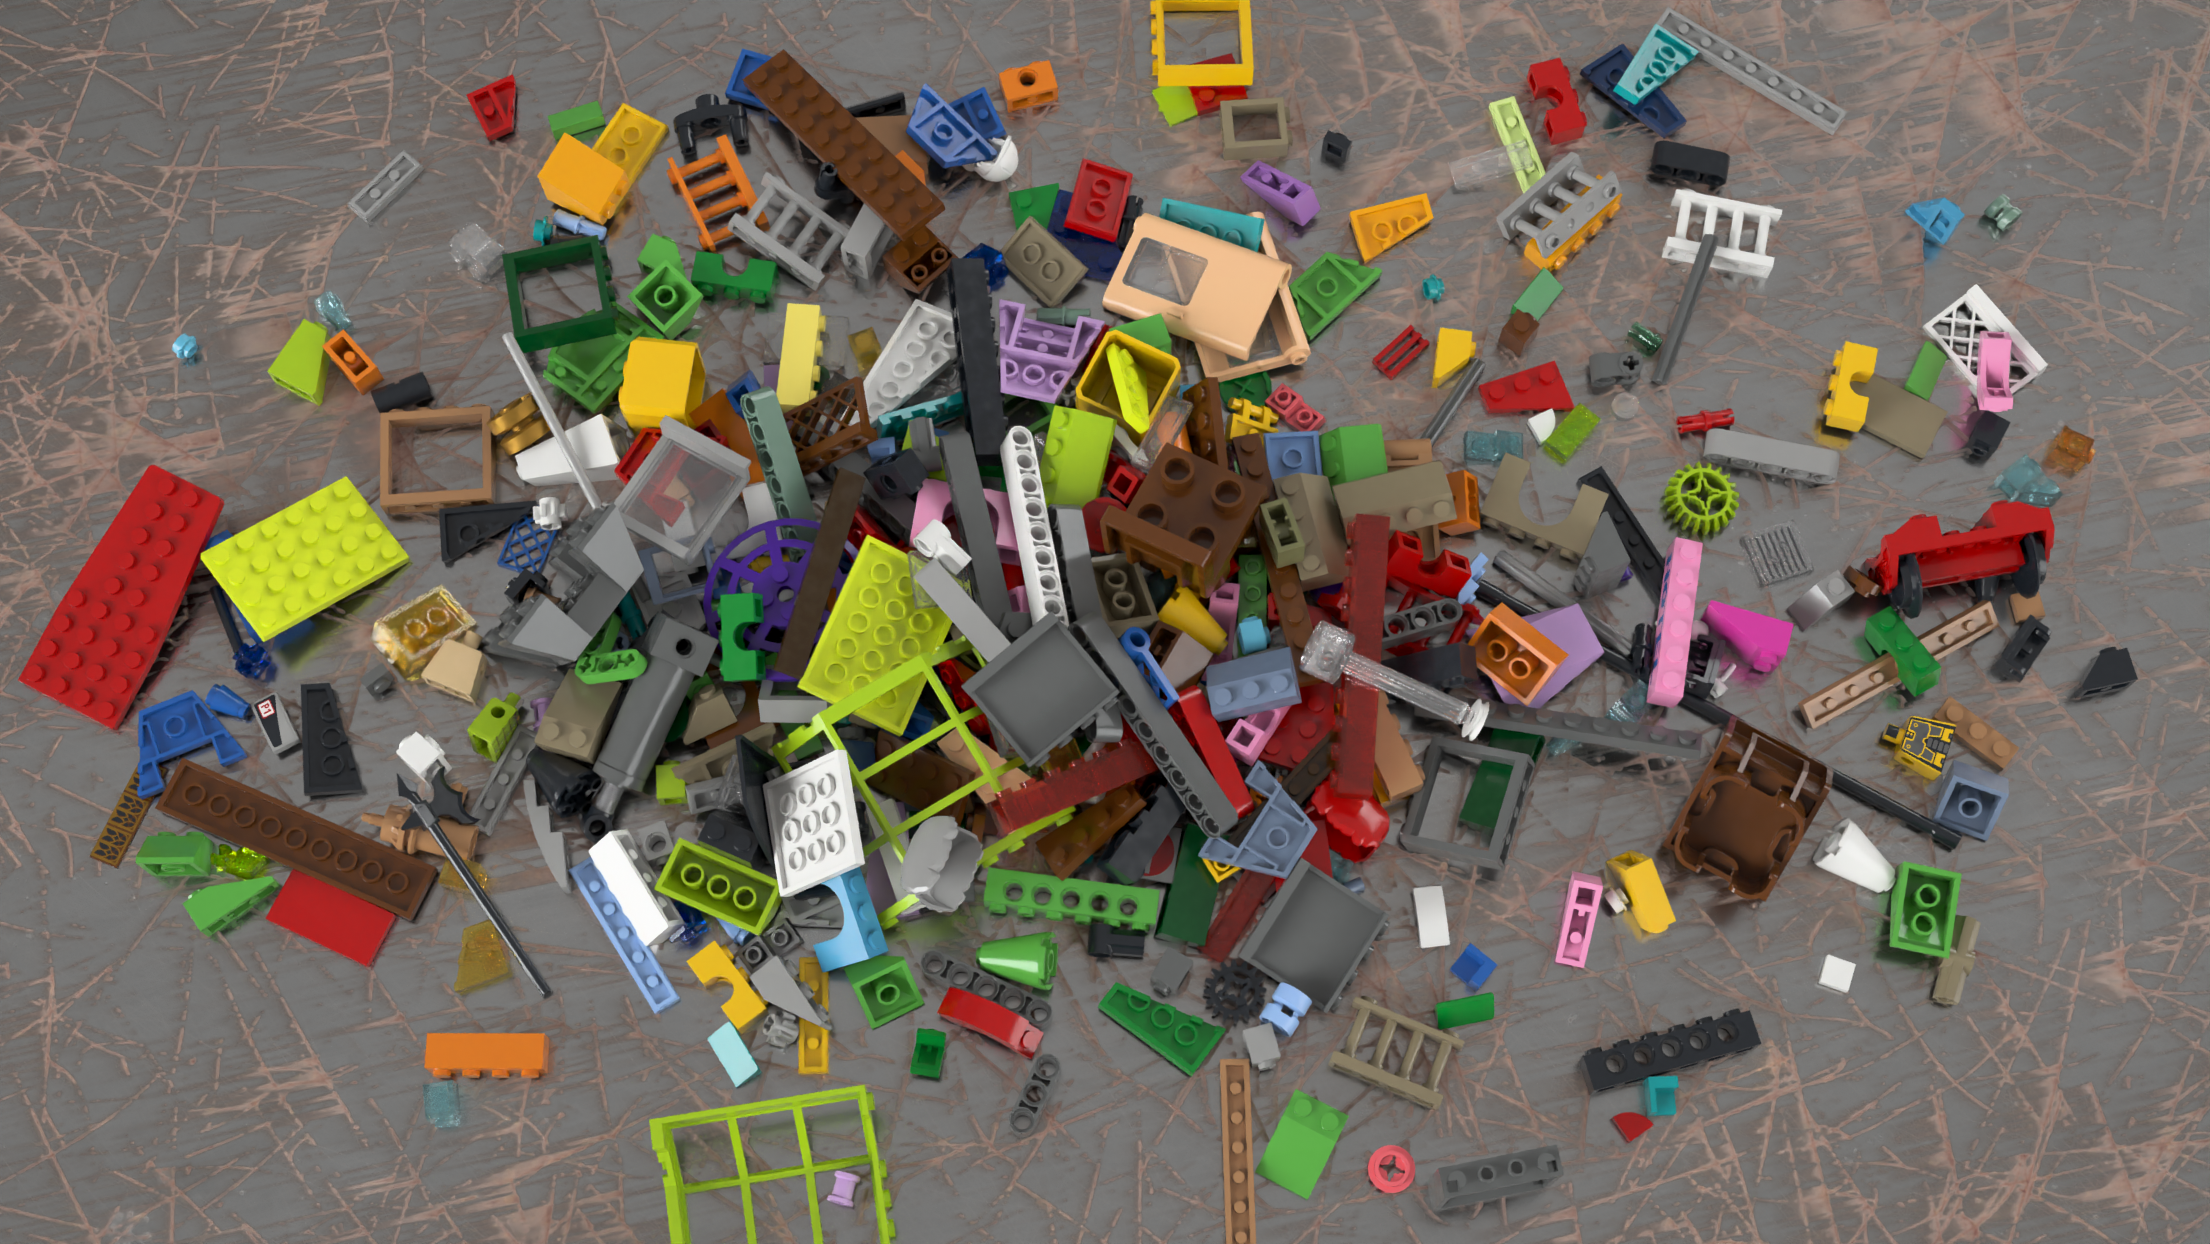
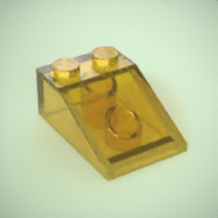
[370,584,477,679]

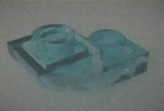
[1464,430,1523,462]

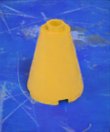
[1158,586,1228,656]

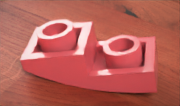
[1265,383,1325,432]

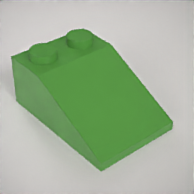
[1890,861,1962,959]
[1255,1089,1349,1200]

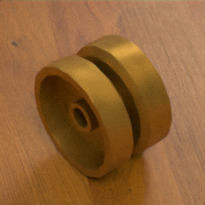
[486,392,551,456]

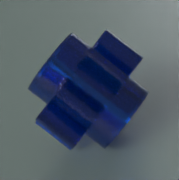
[232,643,271,678]

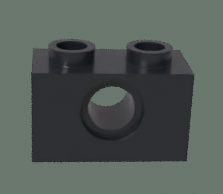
[863,448,929,500]

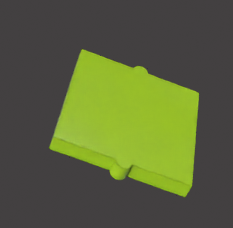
[1152,86,1198,127]

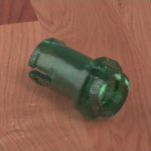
[1627,321,1664,353]

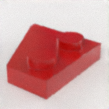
[466,74,516,142]

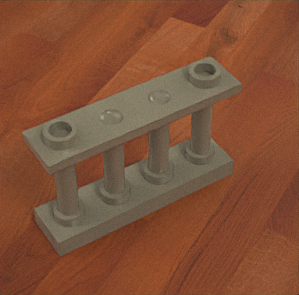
[1328,996,1465,1111]

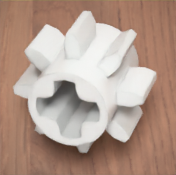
[533,497,568,530]

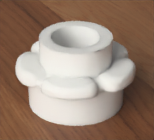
[1604,887,1629,914]

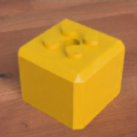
[1075,330,1181,448]
[618,337,706,439]

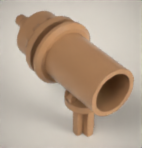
[361,783,479,862]

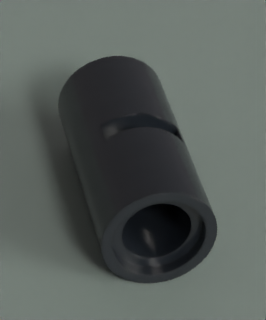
[371,371,433,413]

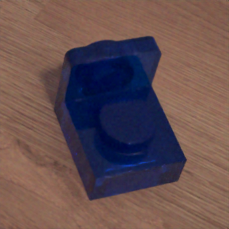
[962,243,1009,287]

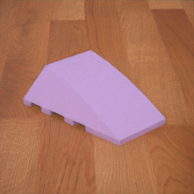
[999,299,1105,404]
[1466,603,1605,709]

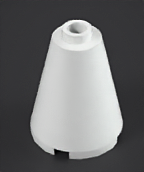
[1813,817,1896,893]

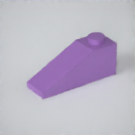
[1240,160,1321,226]

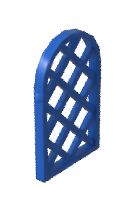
[497,505,558,573]

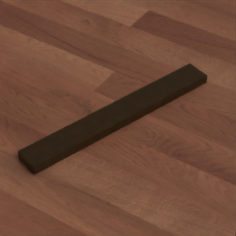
[773,467,866,680]

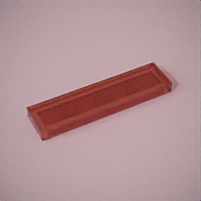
[1197,869,1276,963]

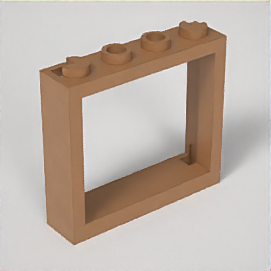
[380,404,497,515]

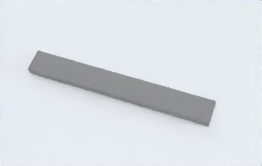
[1656,7,1848,136]

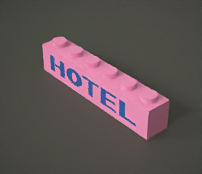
[1646,537,1703,708]

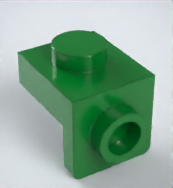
[910,1028,946,1078]

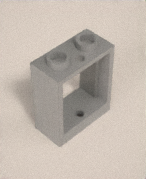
[841,203,894,280]
[758,665,833,723]

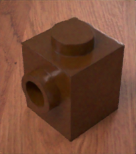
[1498,309,1540,356]

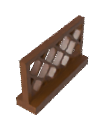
[783,376,878,477]

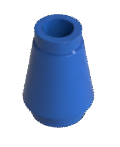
[205,684,251,719]

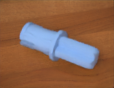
[553,209,607,241]

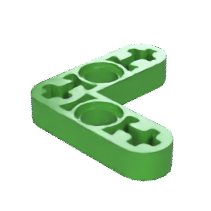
[575,612,648,684]

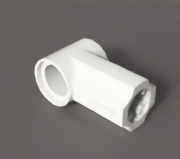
[913,519,972,577]

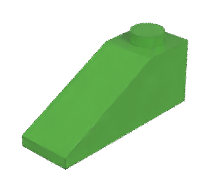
[182,876,282,937]

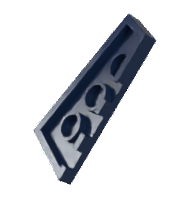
[1580,43,1687,139]

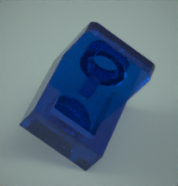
[668,900,706,943]

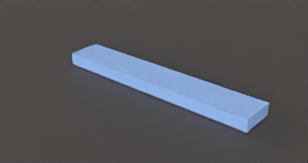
[568,857,681,1015]

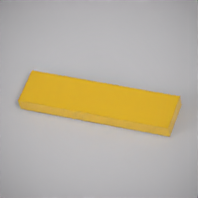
[798,957,829,1074]

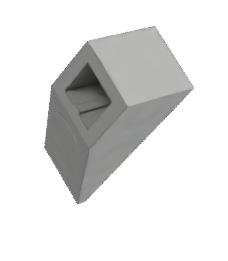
[750,955,833,1031]

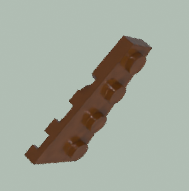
[1035,782,1147,881]

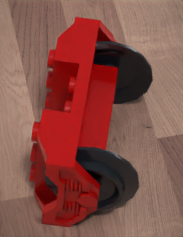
[1864,500,2055,619]

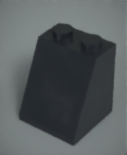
[697,804,767,872]

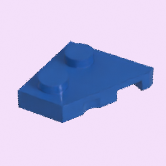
[949,87,1007,143]

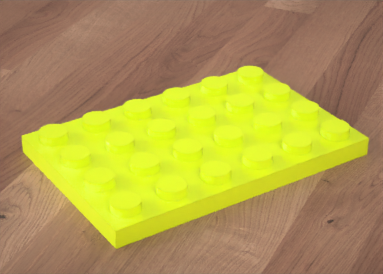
[200,476,409,642]
[797,535,969,736]

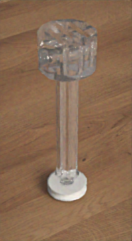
[1299,620,1490,741]

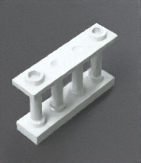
[1662,189,1782,278]

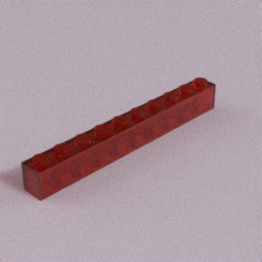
[1329,513,1390,801]
[987,705,1244,836]

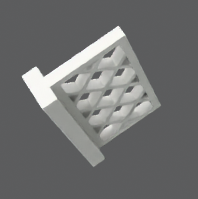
[1923,284,2048,394]

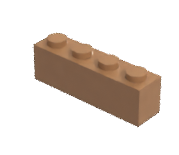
[1343,682,1425,803]

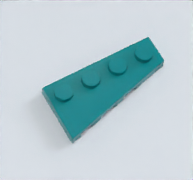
[1613,23,1699,105]
[1159,198,1265,252]
[876,391,964,442]

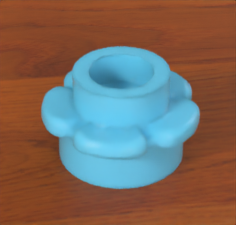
[172,333,198,359]

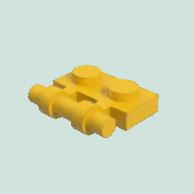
[1225,397,1279,448]

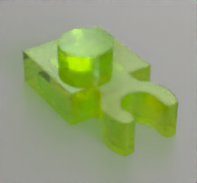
[210,844,266,880]

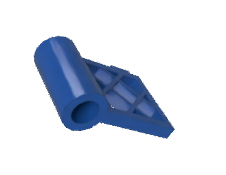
[1118,627,1180,710]

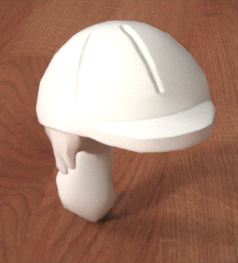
[962,135,1019,182]

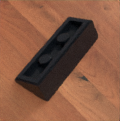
[845,92,906,118]

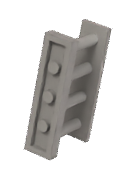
[1496,151,1622,259]
[728,172,851,291]

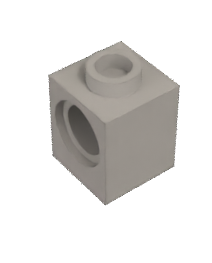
[637,820,675,868]
[1242,1023,1281,1071]

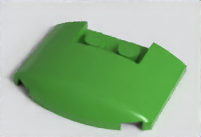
[543,302,665,413]

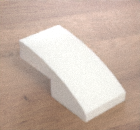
[1412,884,1450,948]

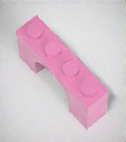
[909,478,1021,566]

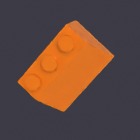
[1467,603,1569,706]

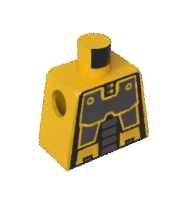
[1882,716,1957,781]

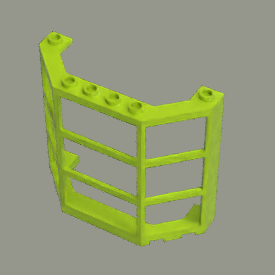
[771,635,1076,930]
[649,1084,896,1244]

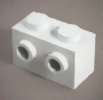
[396,731,452,789]

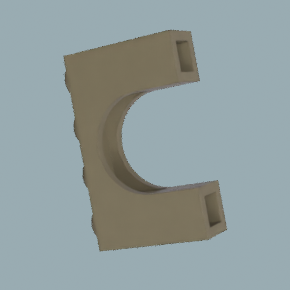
[1480,452,1609,560]

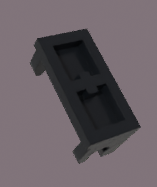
[1993,614,2052,683]
[1684,635,1726,699]

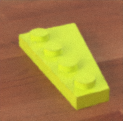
[1105,343,1149,434]

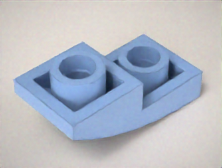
[1452,552,1489,605]

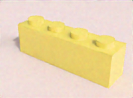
[776,303,826,416]

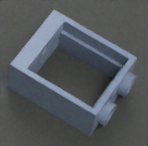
[638,535,723,605]

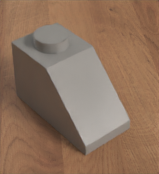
[1786,570,1855,631]

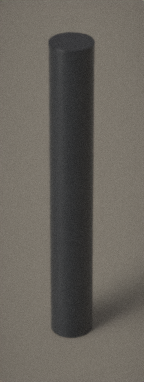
[209,585,248,663]

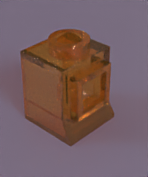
[2047,425,2096,471]

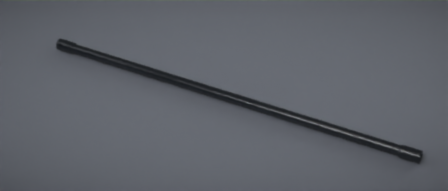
[1474,579,1962,849]

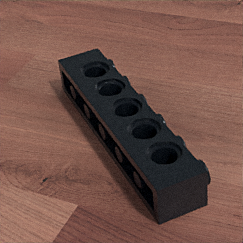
[1579,1008,1761,1095]

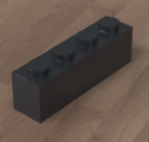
[1366,642,1478,704]

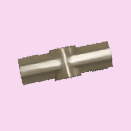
[1932,915,1981,1005]

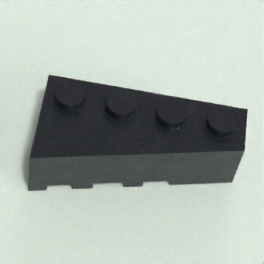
[1096,769,1186,885]

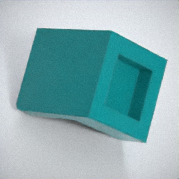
[1643,1076,1679,1116]

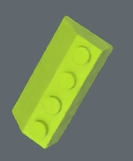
[1039,406,1117,509]
[654,837,782,936]

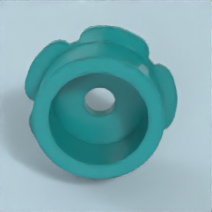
[1422,274,1445,300]

